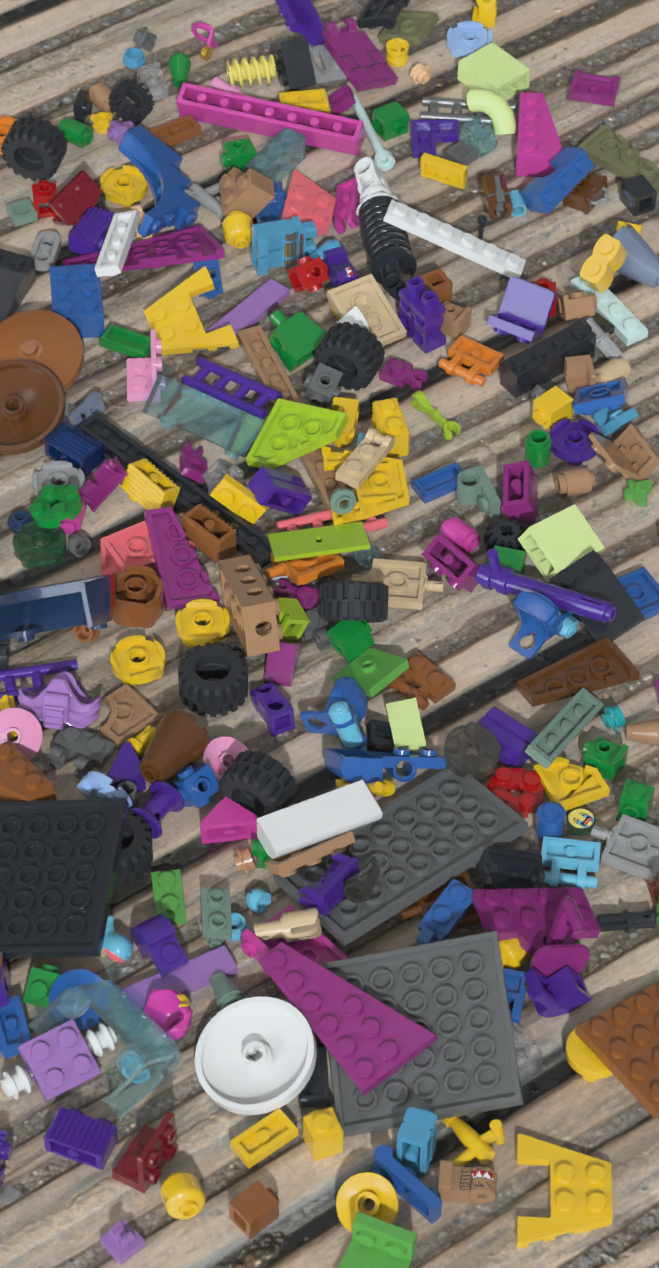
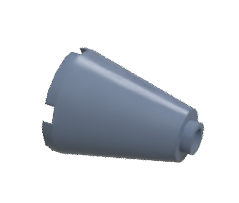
[613,224,659,289]

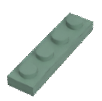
[524,687,604,770]

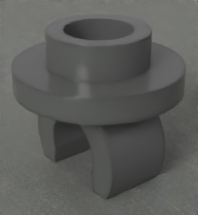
[132,27,157,52]

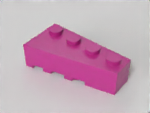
[516,92,563,178]

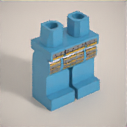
[251,216,317,276]

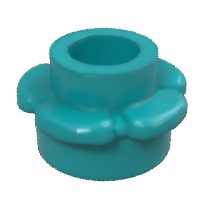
[601,705,626,732]

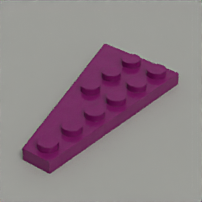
[62,224,226,271]
[258,942,438,1096]

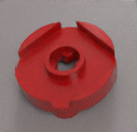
[487,767,544,819]

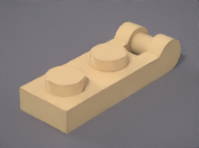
[335,427,395,490]

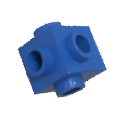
[170,763,220,808]

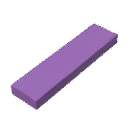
[206,279,290,349]
[117,945,238,1019]

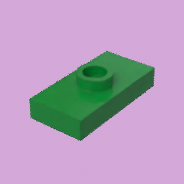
[99,324,151,358]

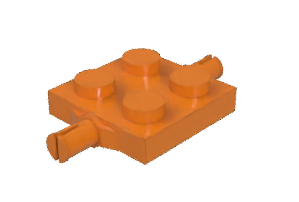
[265,541,345,586]

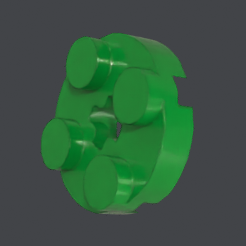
[29,484,83,529]

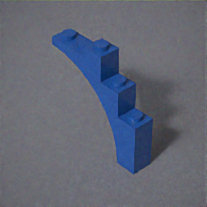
[118,125,201,238]

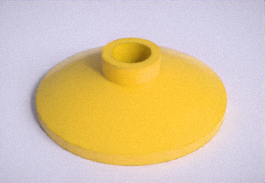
[336,1172,399,1233]

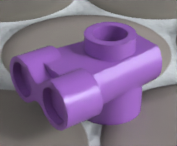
[107,120,135,146]

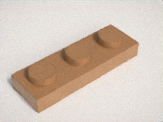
[265,831,356,878]

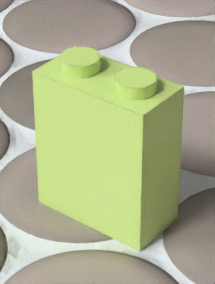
[457,42,530,100]
[518,504,605,583]

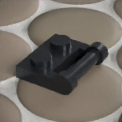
[356,0,410,29]

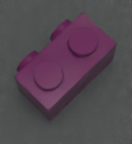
[501,460,538,524]
[421,534,480,592]

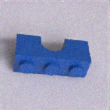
[520,147,594,214]

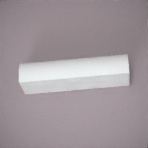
[257,780,383,859]

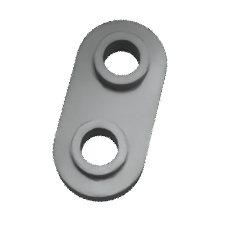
[30,231,61,271]

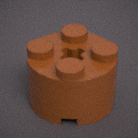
[113,565,164,629]

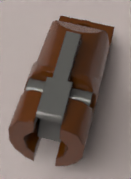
[477,171,513,220]

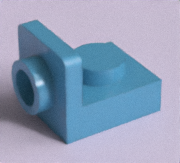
[593,407,639,437]

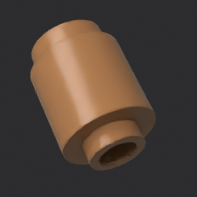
[89,82,116,115]
[555,466,595,497]

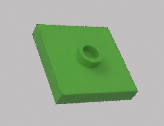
[332,647,410,698]

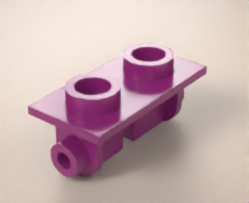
[79,457,128,512]

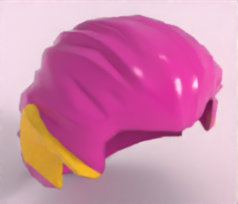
[143,988,193,1042]

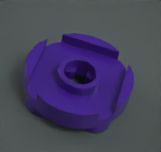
[550,419,600,466]

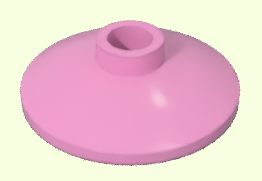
[0,708,43,760]
[203,736,249,781]

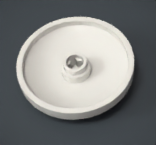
[195,996,317,1115]

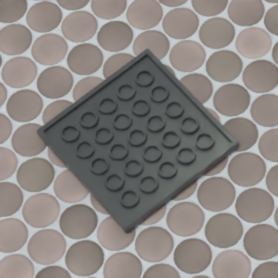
[319,931,524,1137]

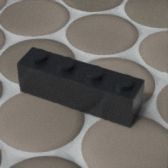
[500,320,597,398]

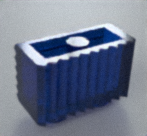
[44,422,105,477]

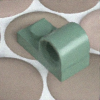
[456,465,501,522]

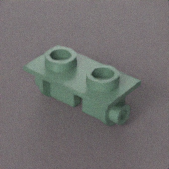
[201,887,232,949]

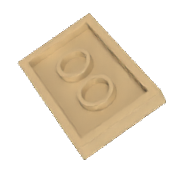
[326,274,407,346]

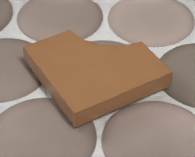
[101,683,162,751]

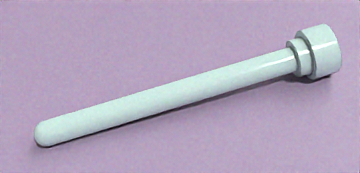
[352,94,395,171]

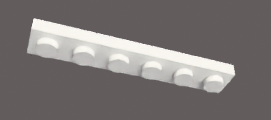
[383,200,526,278]

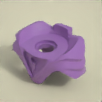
[18,671,103,730]

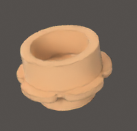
[410,63,431,85]

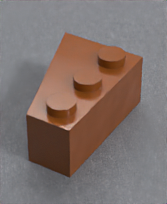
[0,740,57,802]

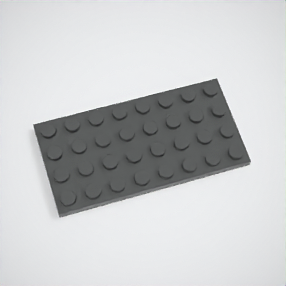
[273,763,529,946]

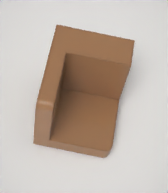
[563,355,596,397]

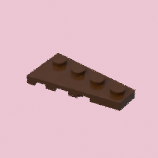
[516,637,640,707]

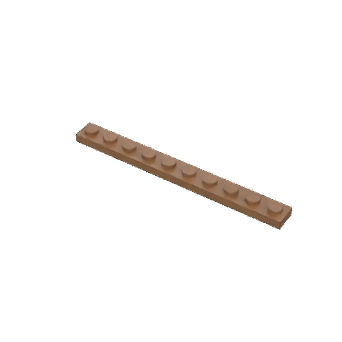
[237,325,347,510]

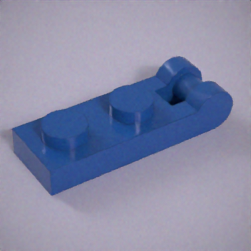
[374,1145,442,1224]

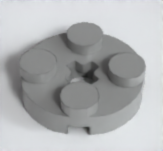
[32,461,85,497]

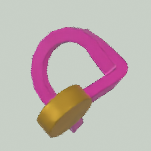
[191,22,219,61]

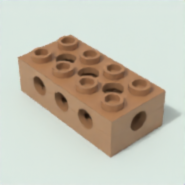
[218,555,283,657]

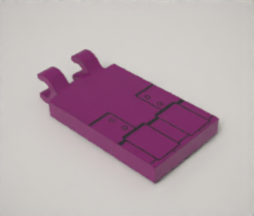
[321,17,398,92]

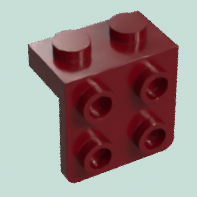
[48,170,103,226]

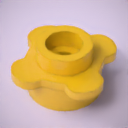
[90,112,113,134]

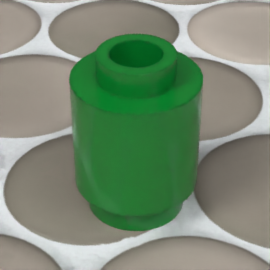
[58,118,94,148]
[524,429,552,468]

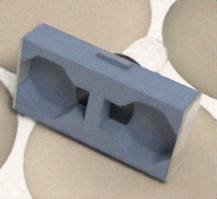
[65,391,105,434]

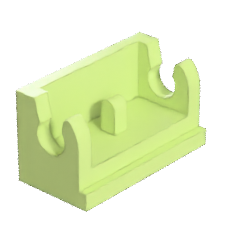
[386,698,427,753]

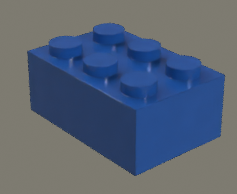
[49,264,105,338]

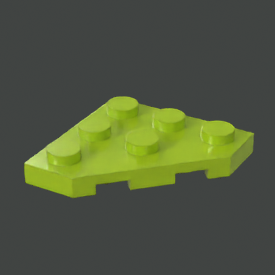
[245,398,349,469]

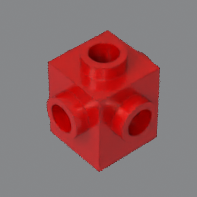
[286,255,330,293]

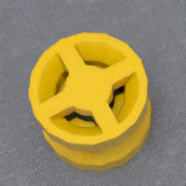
[386,38,409,67]

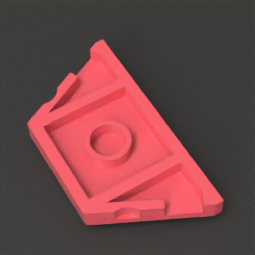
[281,170,336,236]
[100,521,195,576]

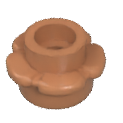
[233,847,257,875]

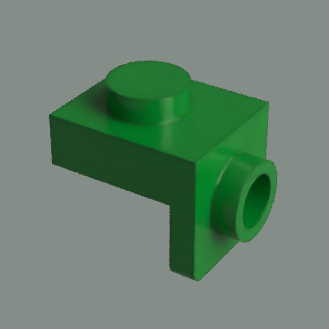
[22,964,61,1009]

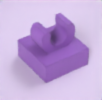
[100,1219,145,1265]

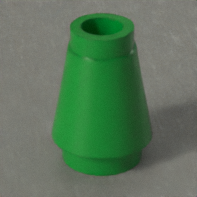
[168,53,192,89]

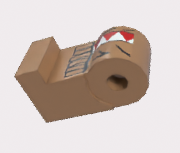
[438,1160,497,1204]

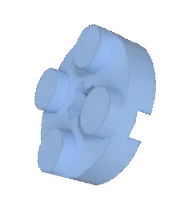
[447,21,493,58]
[76,771,133,810]

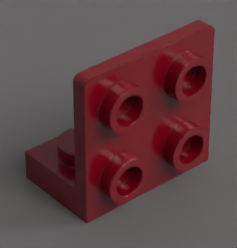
[112,1112,178,1194]

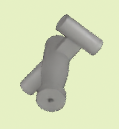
[184,183,226,221]

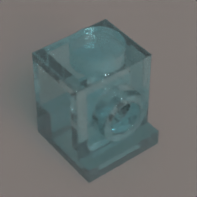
[461,116,498,158]

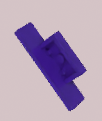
[276,0,327,46]

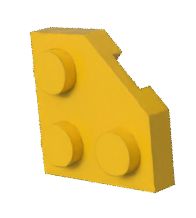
[533,757,610,811]

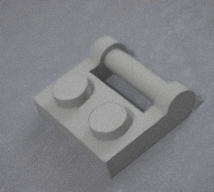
[309,44,348,84]

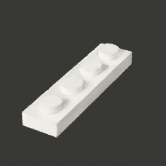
[95,210,140,277]

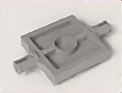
[591,814,659,883]

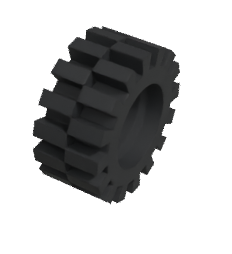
[108,79,154,125]

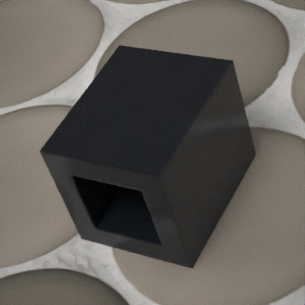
[620,174,657,217]

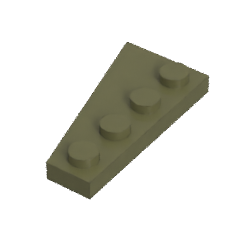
[577,123,659,191]

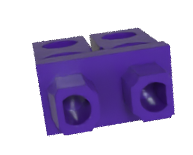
[399,276,446,354]

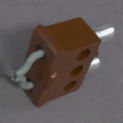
[563,172,610,214]

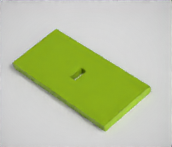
[268,522,370,562]

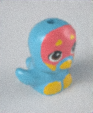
[101,915,134,963]

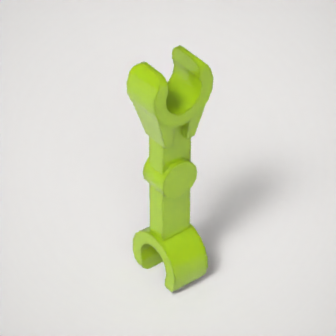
[411,390,460,440]

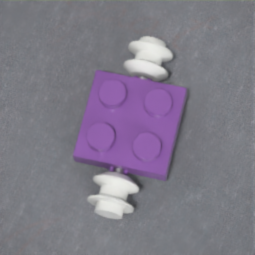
[0,1019,117,1102]

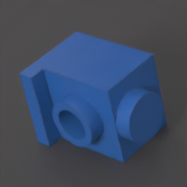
[194,259,223,299]

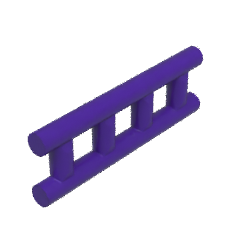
[181,357,282,420]
[0,659,82,701]

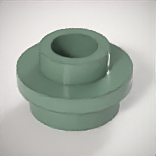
[329,488,356,514]

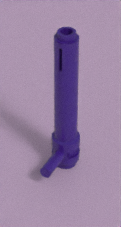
[476,548,616,623]

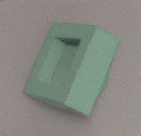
[6,198,38,227]

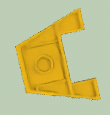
[144,266,240,355]
[321,446,410,525]
[517,1134,613,1248]

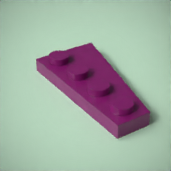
[144,507,220,611]

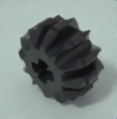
[483,517,526,552]

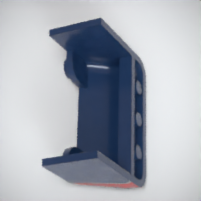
[0,574,117,642]

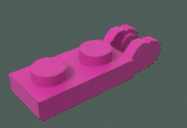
[333,177,360,234]

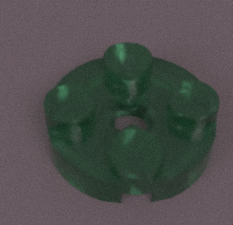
[13,521,67,569]

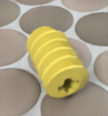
[226,54,276,88]

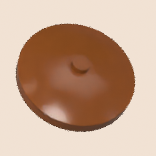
[0,310,84,393]

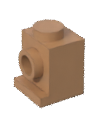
[556,290,597,321]
[441,301,472,340]

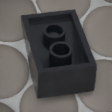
[0,249,36,323]
[549,550,645,642]

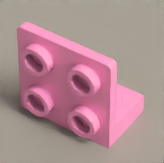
[127,329,163,402]

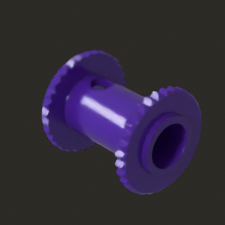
[130,781,184,839]

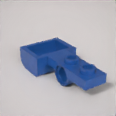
[324,748,446,784]

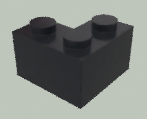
[269,38,317,92]

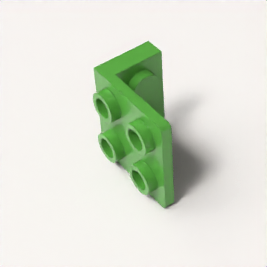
[338,1212,417,1268]

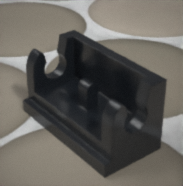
[477,845,545,889]

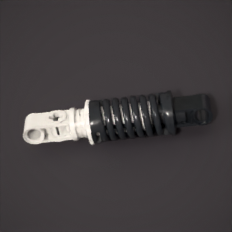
[354,157,417,303]

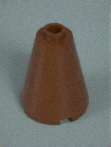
[139,710,211,783]

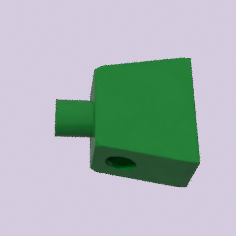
[269,309,326,373]

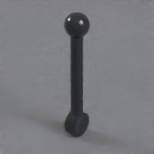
[478,216,487,240]

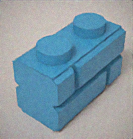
[396,1107,438,1177]

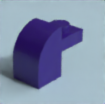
[130,914,189,977]
[524,966,592,1018]

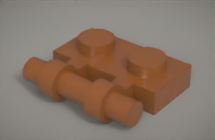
[389,651,456,711]

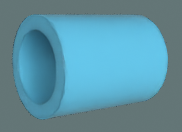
[509,190,527,217]

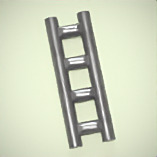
[421,97,516,126]

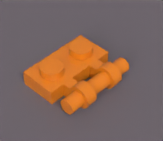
[438,335,504,387]

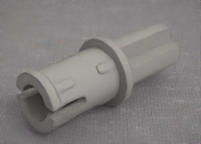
[584,317,623,361]

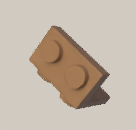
[588,424,659,481]

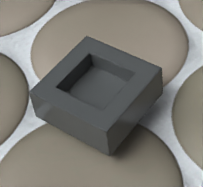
[445,140,479,166]

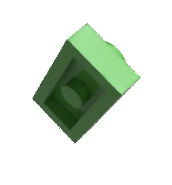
[151,869,187,925]

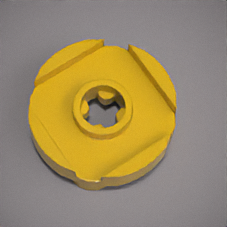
[100,165,148,208]
[175,599,230,647]
[110,635,166,687]

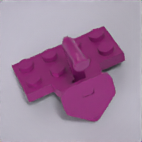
[471,887,601,978]

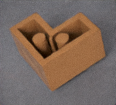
[219,167,275,219]

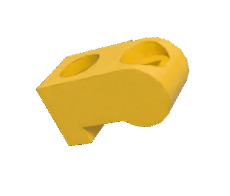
[472,0,497,28]
[332,397,359,448]

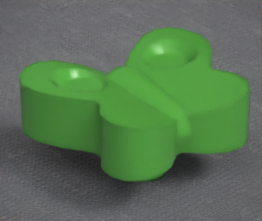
[623,479,653,507]

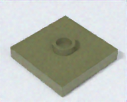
[378,11,439,46]

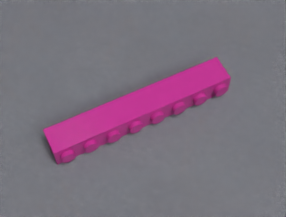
[176,82,366,156]

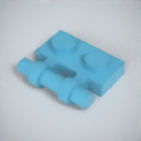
[538,836,601,890]

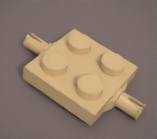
[351,558,444,610]

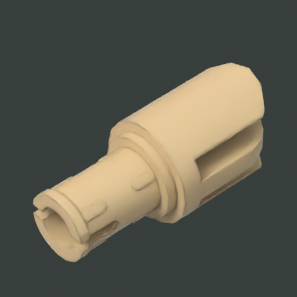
[254,908,322,943]

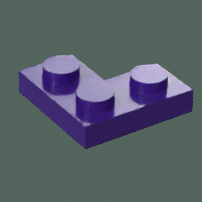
[411,120,459,158]

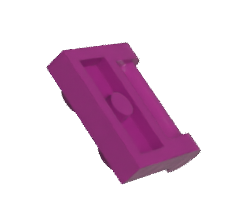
[568,69,621,107]

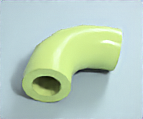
[467,88,517,135]

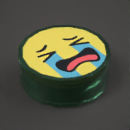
[567,808,595,836]

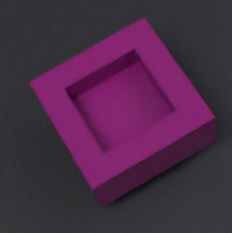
[328,84,356,116]

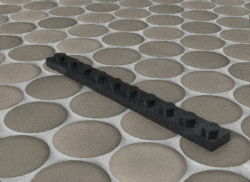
[78,413,272,568]

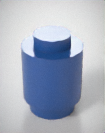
[535,802,566,841]

